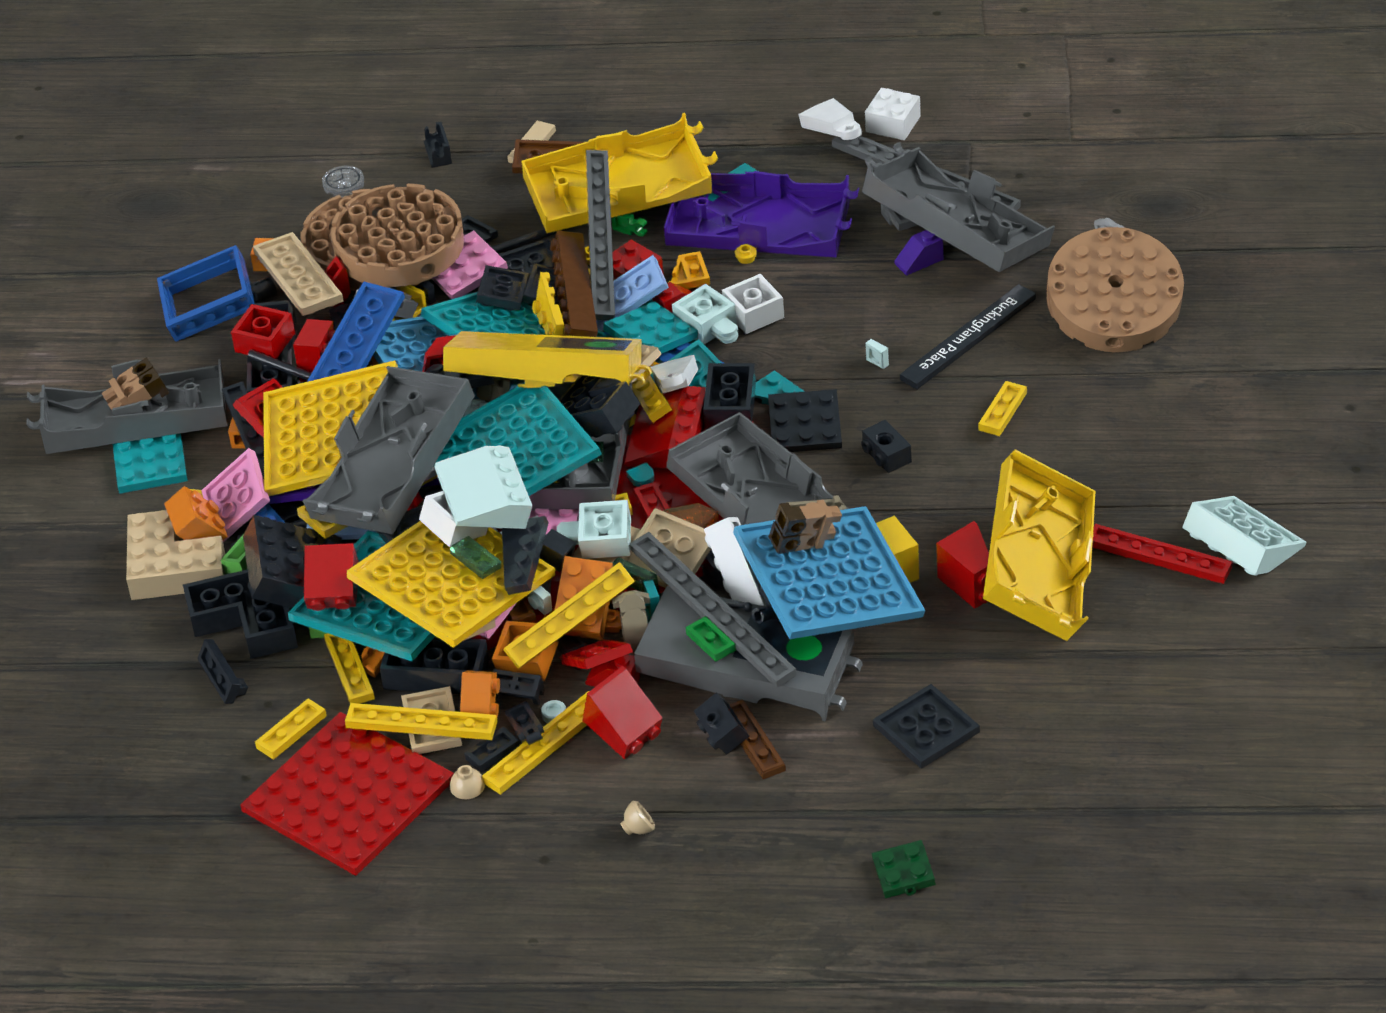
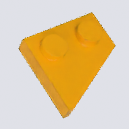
[669,251,710,289]

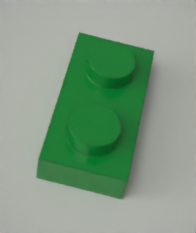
[685,616,736,662]

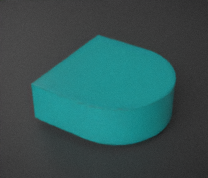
[626,462,654,487]

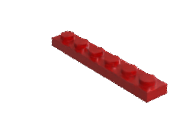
[1092,524,1232,584]

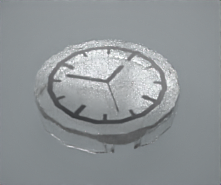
[322,166,365,197]

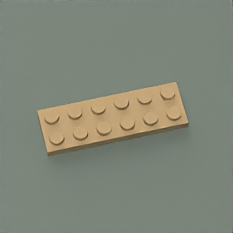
[253,232,343,316]

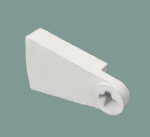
[798,98,862,140]
[650,355,698,393]

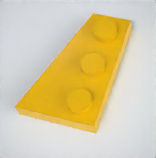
[532,272,564,336]

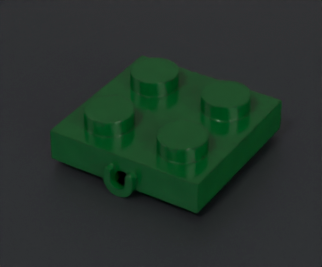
[871,840,936,898]

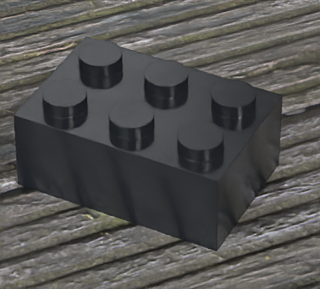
[703,363,756,430]

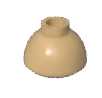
[450,765,485,799]
[620,801,655,835]

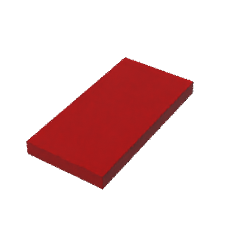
[560,639,633,669]

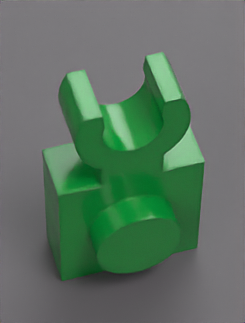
[611,213,648,237]

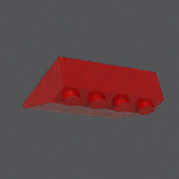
[624,386,706,469]

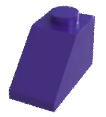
[895,230,943,276]

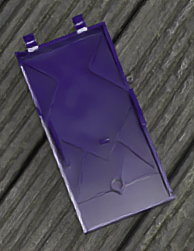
[664,171,860,258]

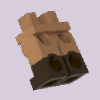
[102,357,170,410]
[768,500,842,554]

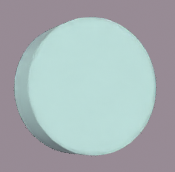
[541,700,566,723]

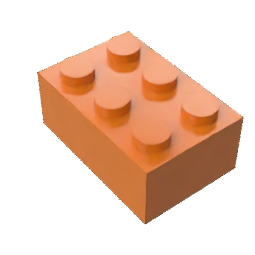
[555,556,614,640]

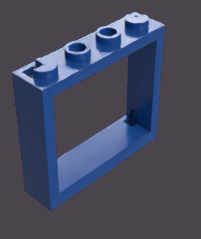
[157,245,255,342]

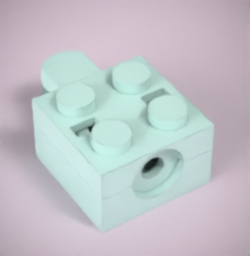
[672,284,738,344]
[556,500,631,559]

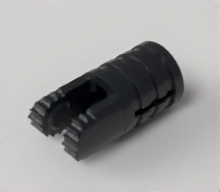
[235,276,277,303]

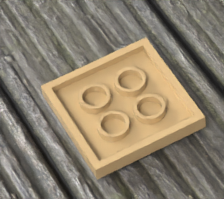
[620,508,711,588]

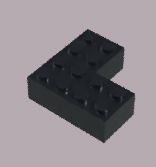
[559,375,640,438]
[243,515,343,608]
[183,569,298,659]
[380,636,489,694]

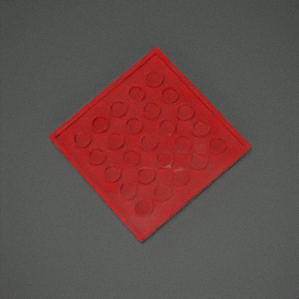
[240,712,454,876]

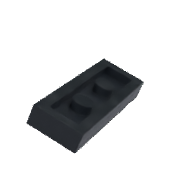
[197,639,248,704]

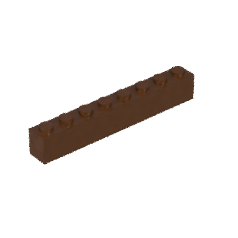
[550,230,598,337]

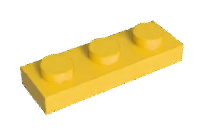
[978,381,1027,436]
[255,699,327,760]

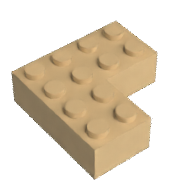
[126,510,226,600]

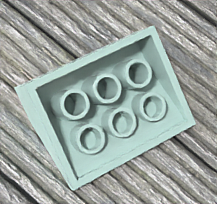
[434,445,532,529]
[1182,496,1307,576]

